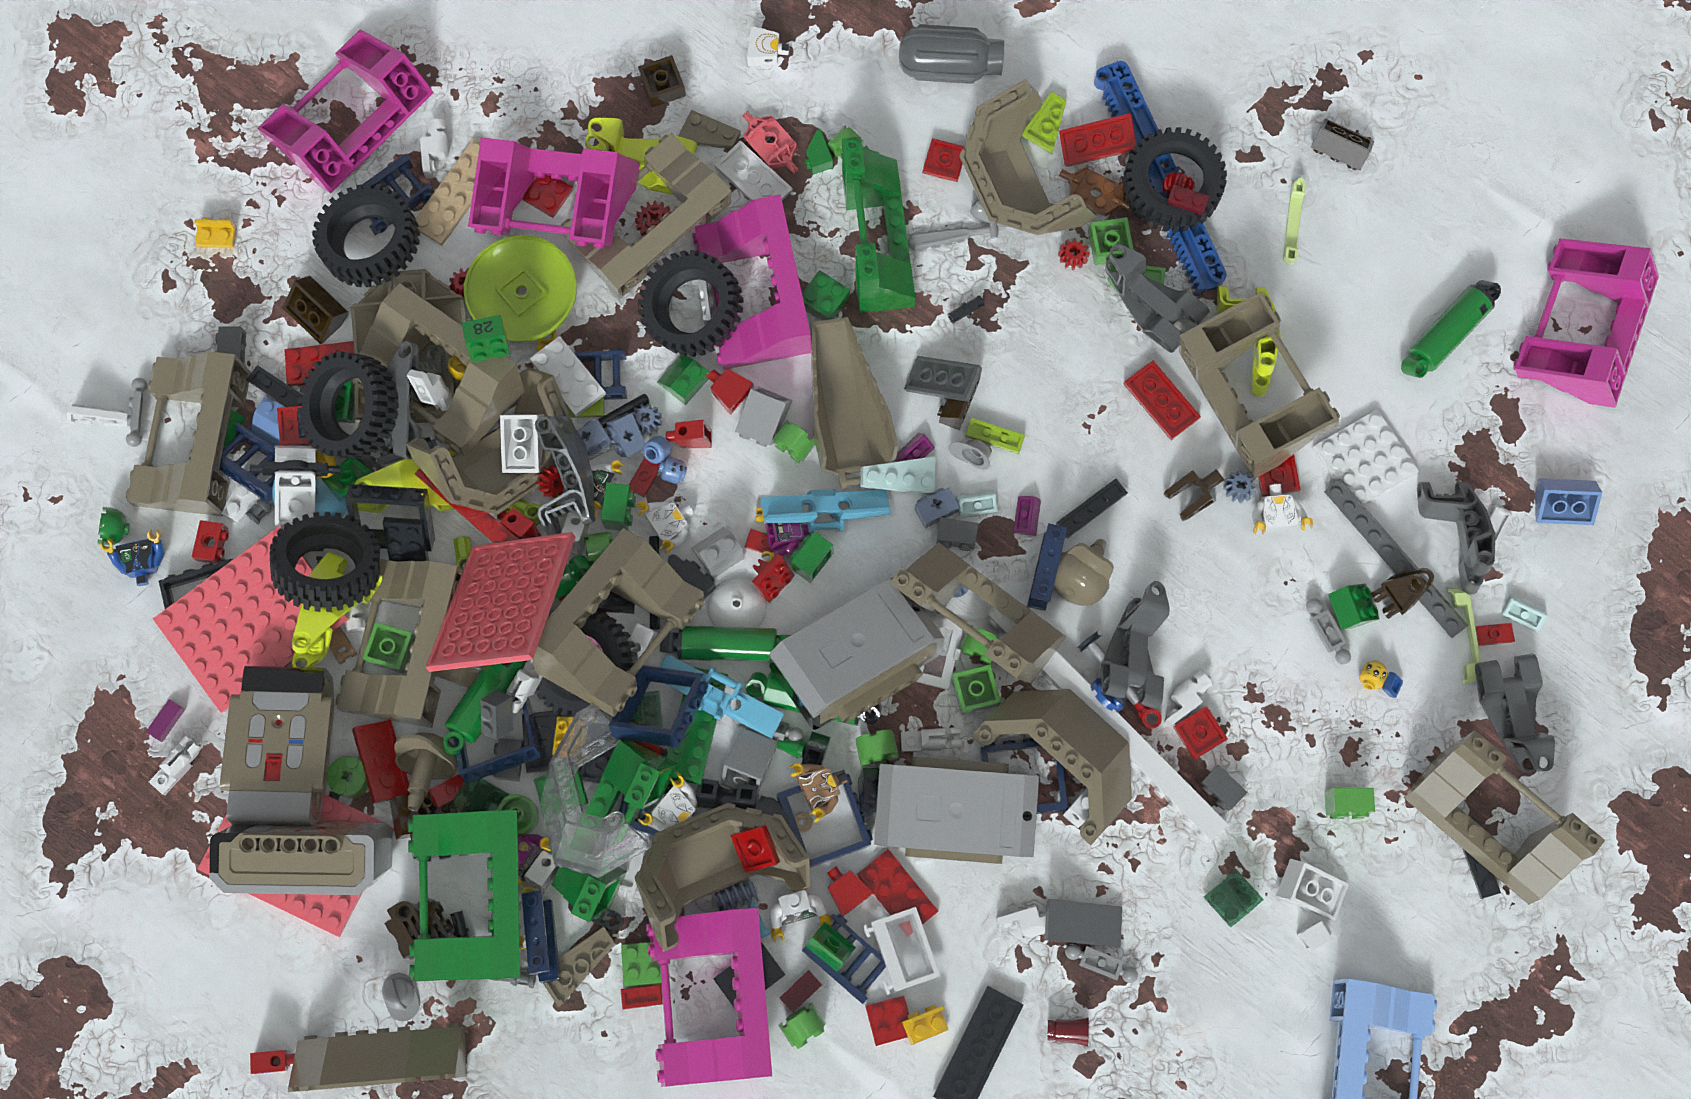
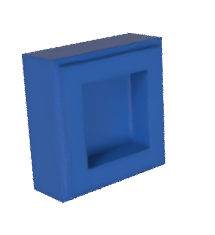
[1382,672,1403,698]

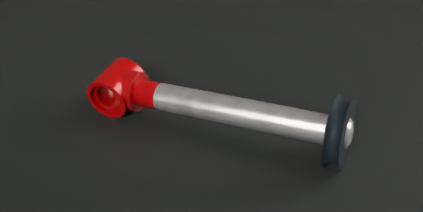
[1077,630,1162,728]

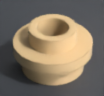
[794,812,813,832]

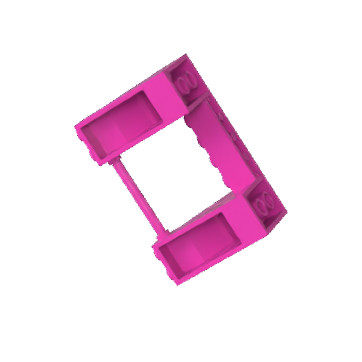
[257,29,434,194]
[468,137,640,249]
[692,194,811,370]
[1513,238,1659,408]
[646,908,772,1087]

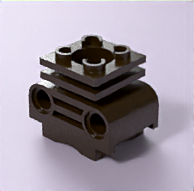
[384,898,454,960]

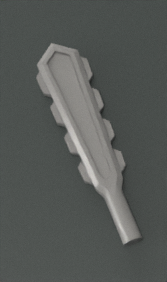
[908,226,990,252]

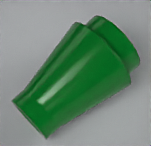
[777,738,807,759]

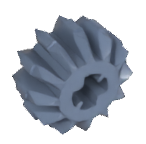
[633,404,662,436]
[1223,470,1257,503]

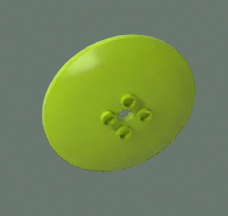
[464,235,577,343]

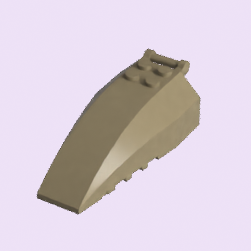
[811,317,899,489]

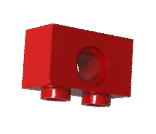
[192,520,229,564]

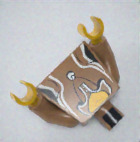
[789,763,847,823]

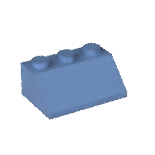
[251,396,308,447]
[1535,478,1603,525]

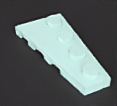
[860,456,935,495]

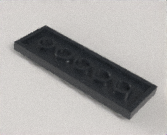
[933,986,1024,1099]

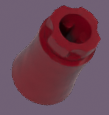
[1047,1017,1089,1047]

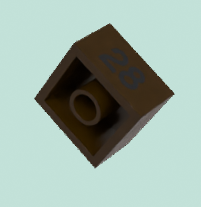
[638,55,686,108]

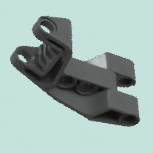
[1105,244,1210,353]
[377,341,446,459]
[535,415,595,535]
[1417,481,1496,595]
[1101,581,1170,709]
[1475,653,1555,773]

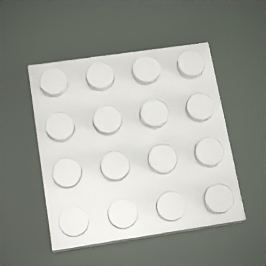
[1313,409,1419,505]

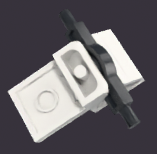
[250,446,340,526]

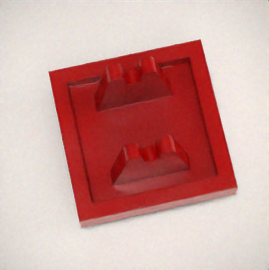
[752,554,795,603]

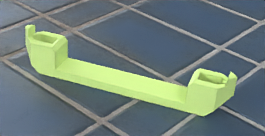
[1283,177,1306,265]
[1447,588,1481,683]

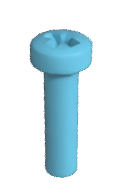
[748,902,771,938]

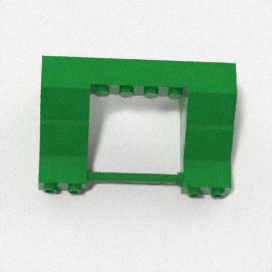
[842,137,915,313]
[551,739,678,922]
[408,810,520,982]

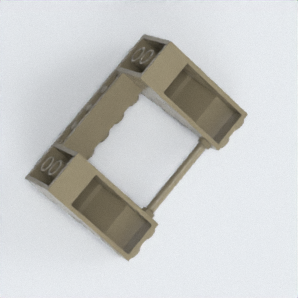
[560,133,732,299]
[352,283,525,457]
[1179,292,1340,479]
[126,351,251,516]
[533,528,705,717]
[890,542,1067,684]
[335,559,462,728]
[1403,730,1605,905]

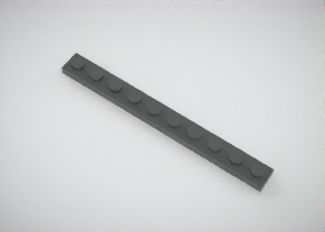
[1324,479,1468,638]

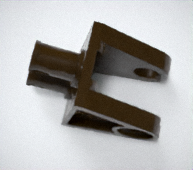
[1163,469,1225,522]
[1371,568,1434,619]

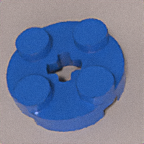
[1090,678,1126,712]

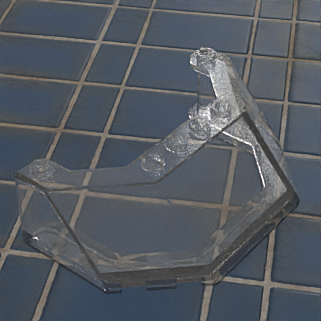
[540,703,651,878]

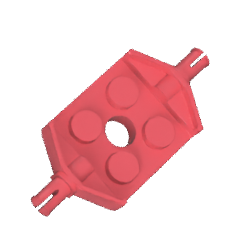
[742,111,799,174]

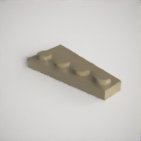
[537,927,616,1008]

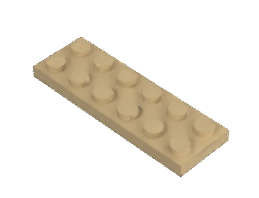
[416,138,480,246]

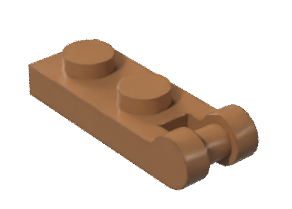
[329,627,357,665]

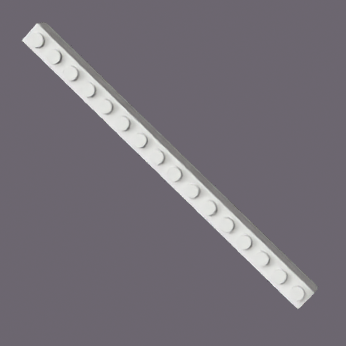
[987,609,1229,843]

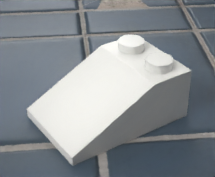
[500,414,545,473]
[1276,859,1349,921]

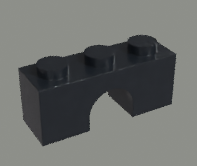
[696,779,759,809]

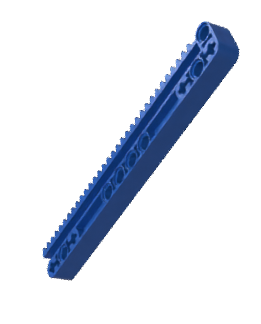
[1094,61,1227,296]

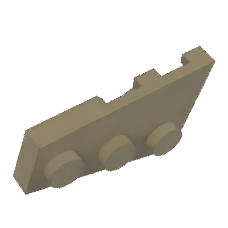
[678,110,741,149]

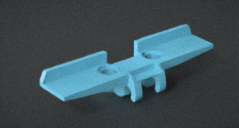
[760,489,891,533]
[659,654,784,739]

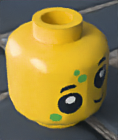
[1359,660,1388,690]

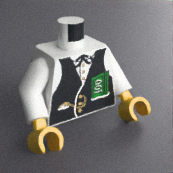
[571,460,625,516]
[769,890,832,942]

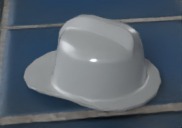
[948,439,992,470]
[382,973,419,1021]

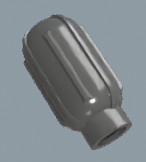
[899,24,1004,84]

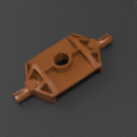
[1059,165,1131,216]

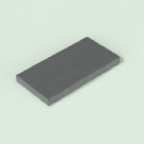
[904,356,982,402]
[1044,899,1122,947]

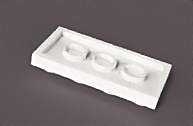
[715,141,792,201]
[529,336,606,417]

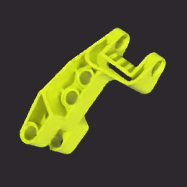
[585,118,697,195]
[1217,286,1281,397]
[355,450,456,513]
[292,551,383,674]

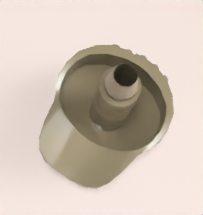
[1054,539,1114,606]
[394,733,458,811]

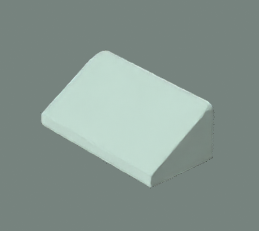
[956,490,998,518]
[1502,595,1547,632]

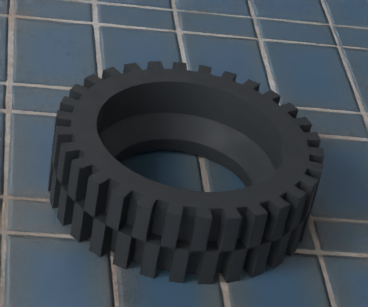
[1122,127,1227,232]
[312,184,420,287]
[638,250,744,357]
[297,351,399,459]
[269,512,380,612]
[536,611,638,717]

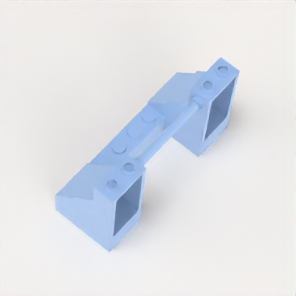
[1329,978,1437,1099]

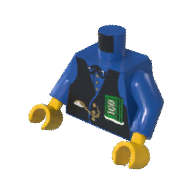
[100,529,165,586]

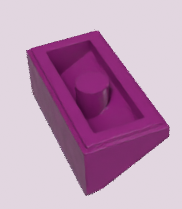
[894,432,935,462]
[1013,496,1041,536]
[146,699,186,742]

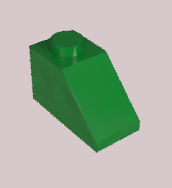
[804,129,833,175]

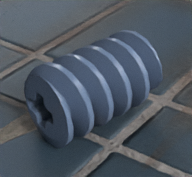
[715,878,759,911]

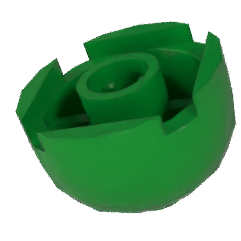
[98,507,130,545]

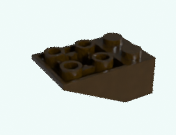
[390,792,458,840]

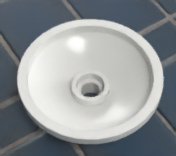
[708,578,766,628]

